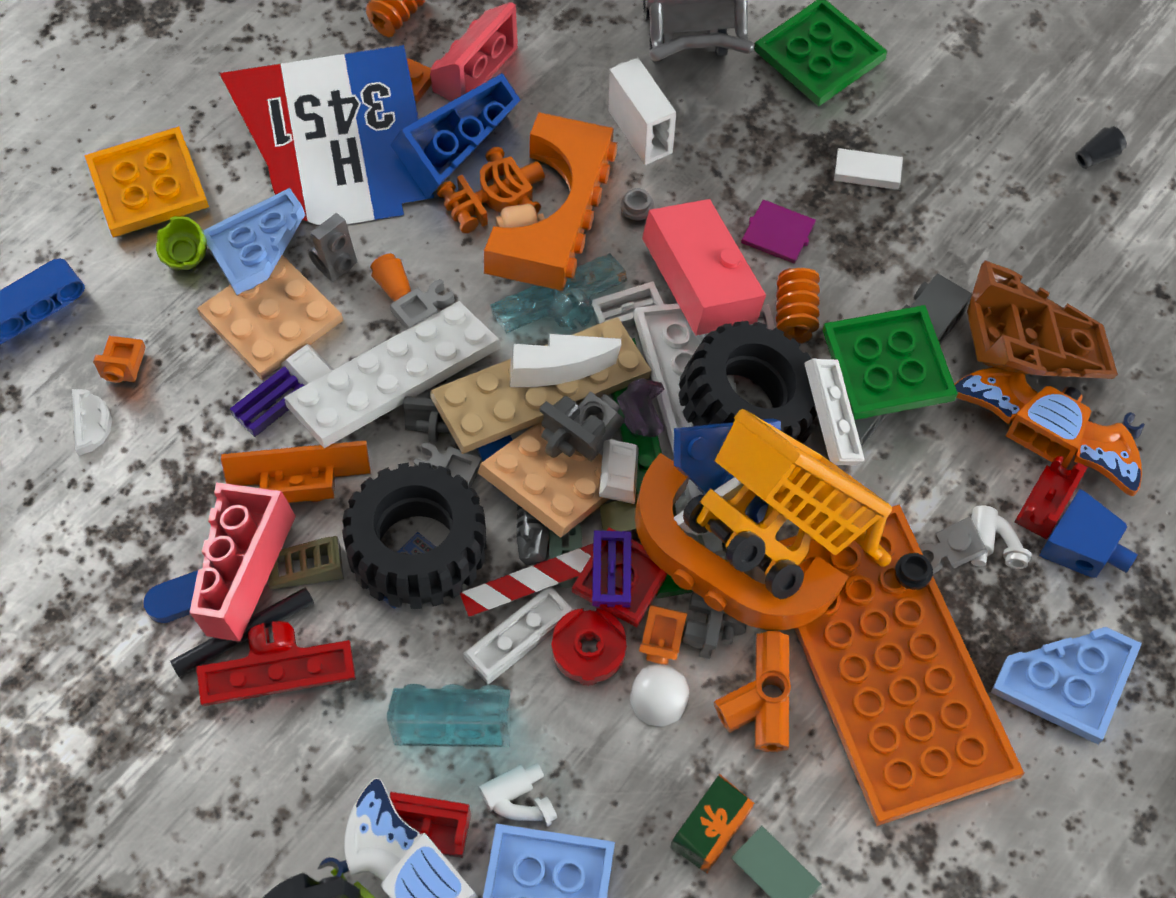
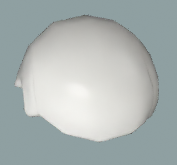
[630,664,690,727]

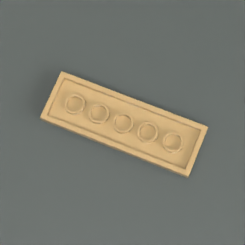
[430,317,652,454]

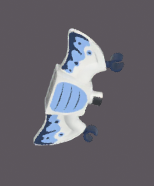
[318,778,478,898]

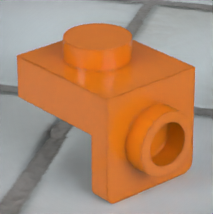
[93,336,146,383]
[639,605,688,665]

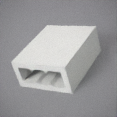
[608,58,676,165]

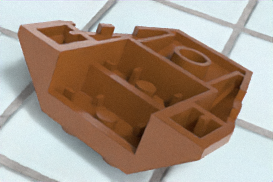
[967,260,1118,379]

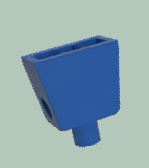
[1039,489,1138,578]

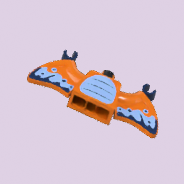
[954,367,1145,496]

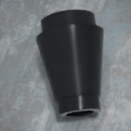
[1075,126,1127,169]

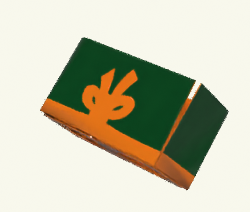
[670,774,755,873]

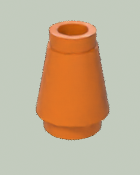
[370,253,411,302]

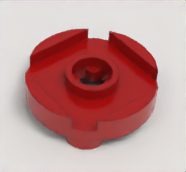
[551,608,627,686]

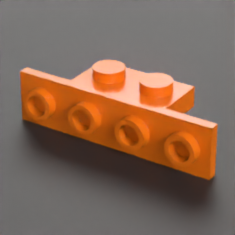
[221,440,371,503]

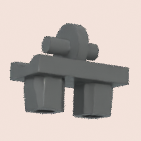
[404,390,451,442]
[539,396,606,461]
[682,591,747,659]

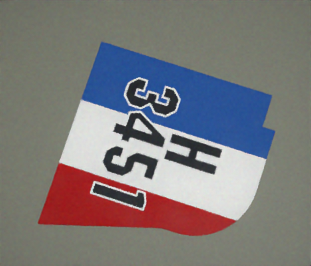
[220,45,434,225]

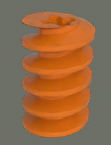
[366,0,425,37]
[776,268,820,344]

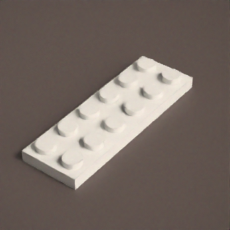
[284,301,500,448]

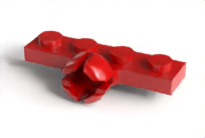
[196,621,356,706]

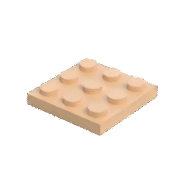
[197,255,343,380]
[478,422,609,538]

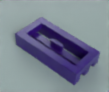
[230,366,305,437]
[592,530,631,608]

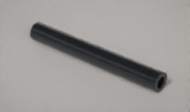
[170,587,314,677]

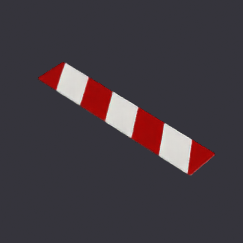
[460,543,593,617]

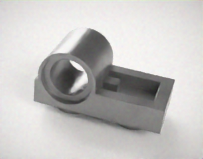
[308,213,357,282]

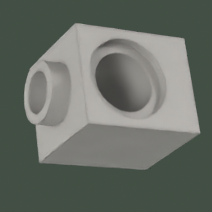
[574,391,625,453]

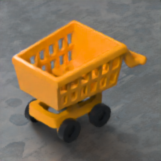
[683,409,892,599]

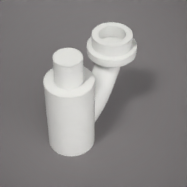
[971,505,1032,569]
[478,763,557,827]

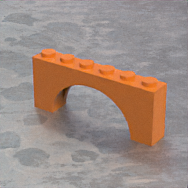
[484,112,618,291]

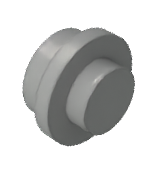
[621,188,654,220]

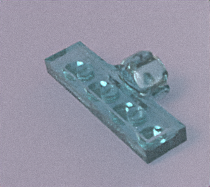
[490,253,627,334]

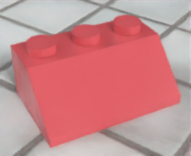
[430,2,518,101]

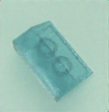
[387,684,512,747]

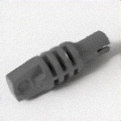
[516,504,549,565]

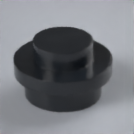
[895,553,933,590]

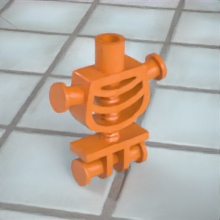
[437,147,545,233]

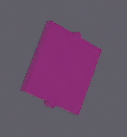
[741,199,816,264]

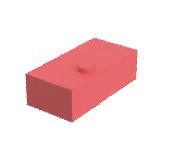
[642,199,766,336]

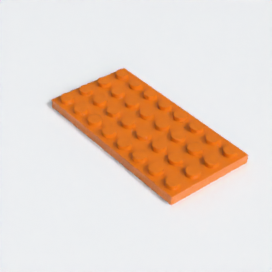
[779,504,1024,826]

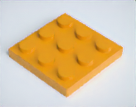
[84,126,209,238]

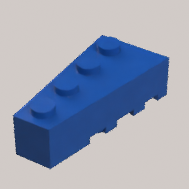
[390,73,521,199]

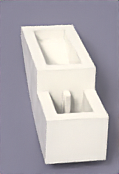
[510,334,621,387]

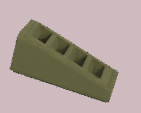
[268,536,344,590]

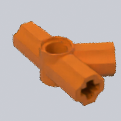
[713,631,791,752]

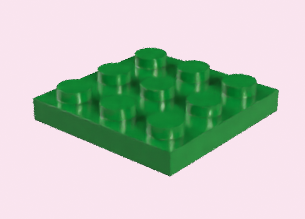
[754,0,888,107]
[822,305,958,420]

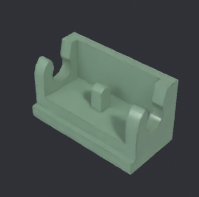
[731,826,822,898]

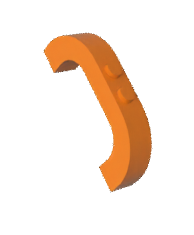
[635,453,849,631]

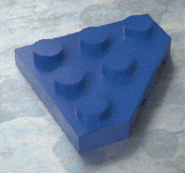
[674,418,781,522]

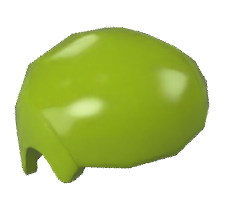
[156,216,207,270]

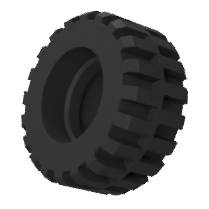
[678,321,818,441]
[342,462,487,609]

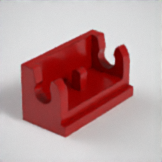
[1014,456,1088,540]
[390,792,471,858]

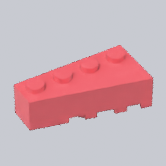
[189,482,296,642]

